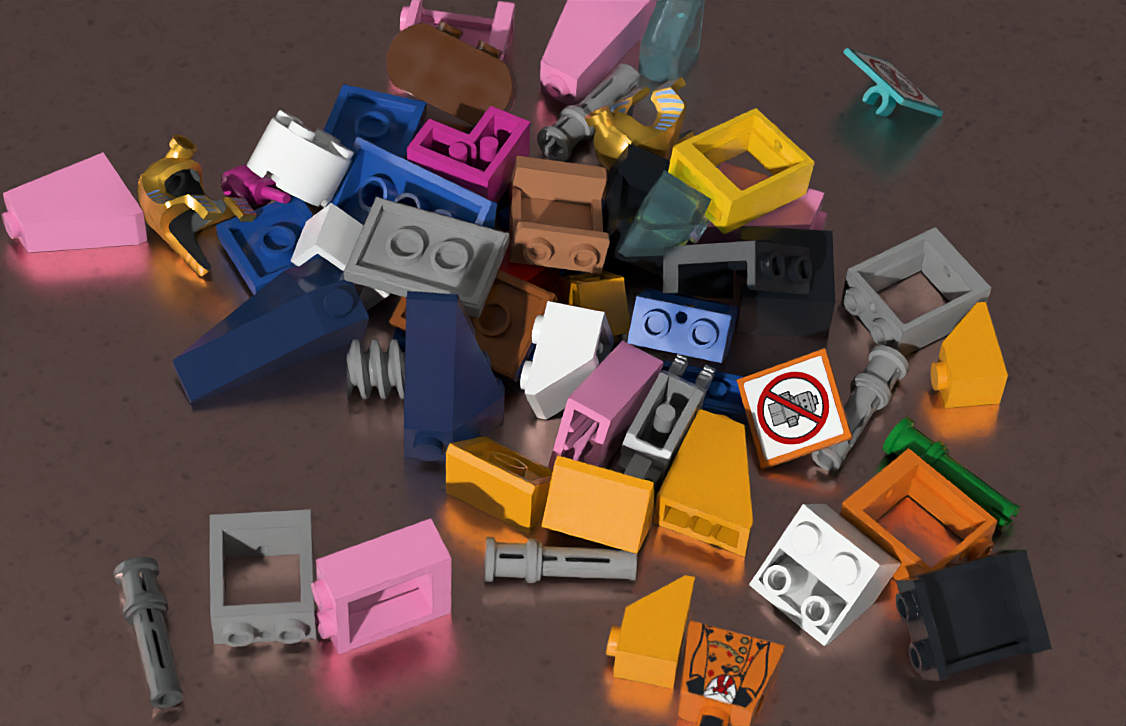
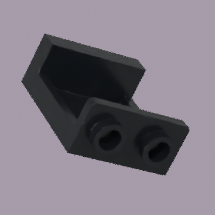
[602,144,695,277]
[663,241,812,299]
[895,549,1052,681]

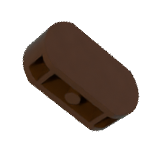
[387,20,517,126]

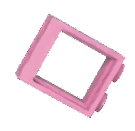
[311,518,451,655]

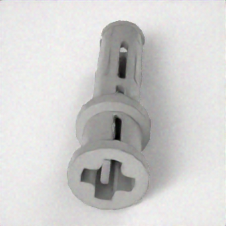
[537,63,640,162]
[812,345,909,471]
[484,537,637,583]

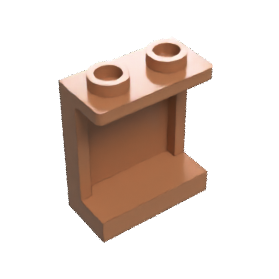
[508,155,610,274]

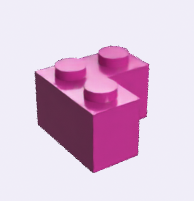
[407,106,531,203]

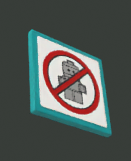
[843,48,944,117]

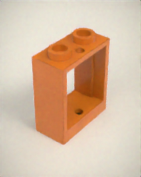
[840,448,998,580]

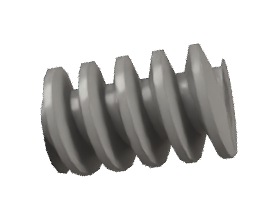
[347,339,405,399]

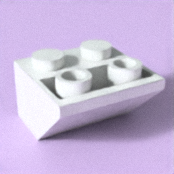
[520,301,614,420]
[749,504,901,646]

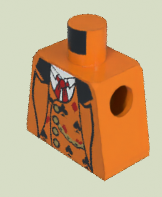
[678,620,785,726]

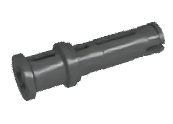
[113,557,184,709]

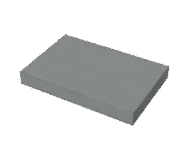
[344,197,510,318]

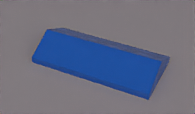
[330,137,497,229]

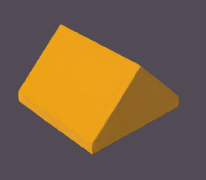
[446,436,553,535]
[542,455,654,554]

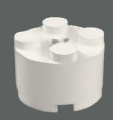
[247,109,354,208]

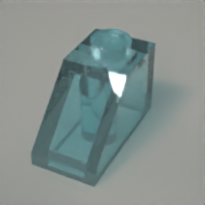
[638,0,705,84]
[618,170,711,257]

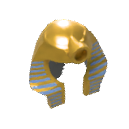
[584,77,695,171]
[137,134,257,276]

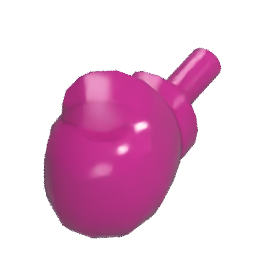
[221,164,291,206]

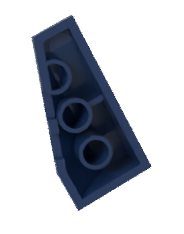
[172,257,369,405]
[404,291,505,461]

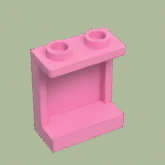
[394,0,515,63]

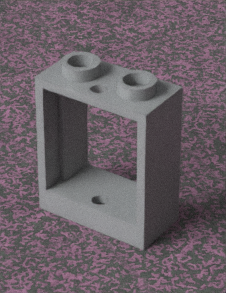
[842,227,991,356]
[210,509,316,647]

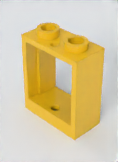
[667,108,815,235]

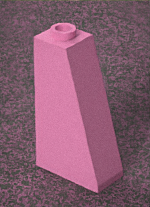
[540,0,659,106]

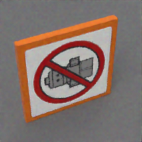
[736,348,853,470]

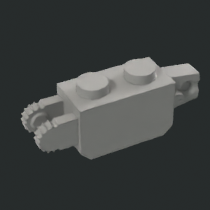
[616,354,716,488]

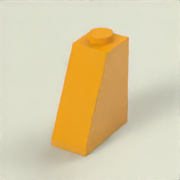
[654,409,753,557]

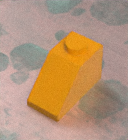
[559,270,631,344]
[931,302,1008,408]
[606,575,695,689]

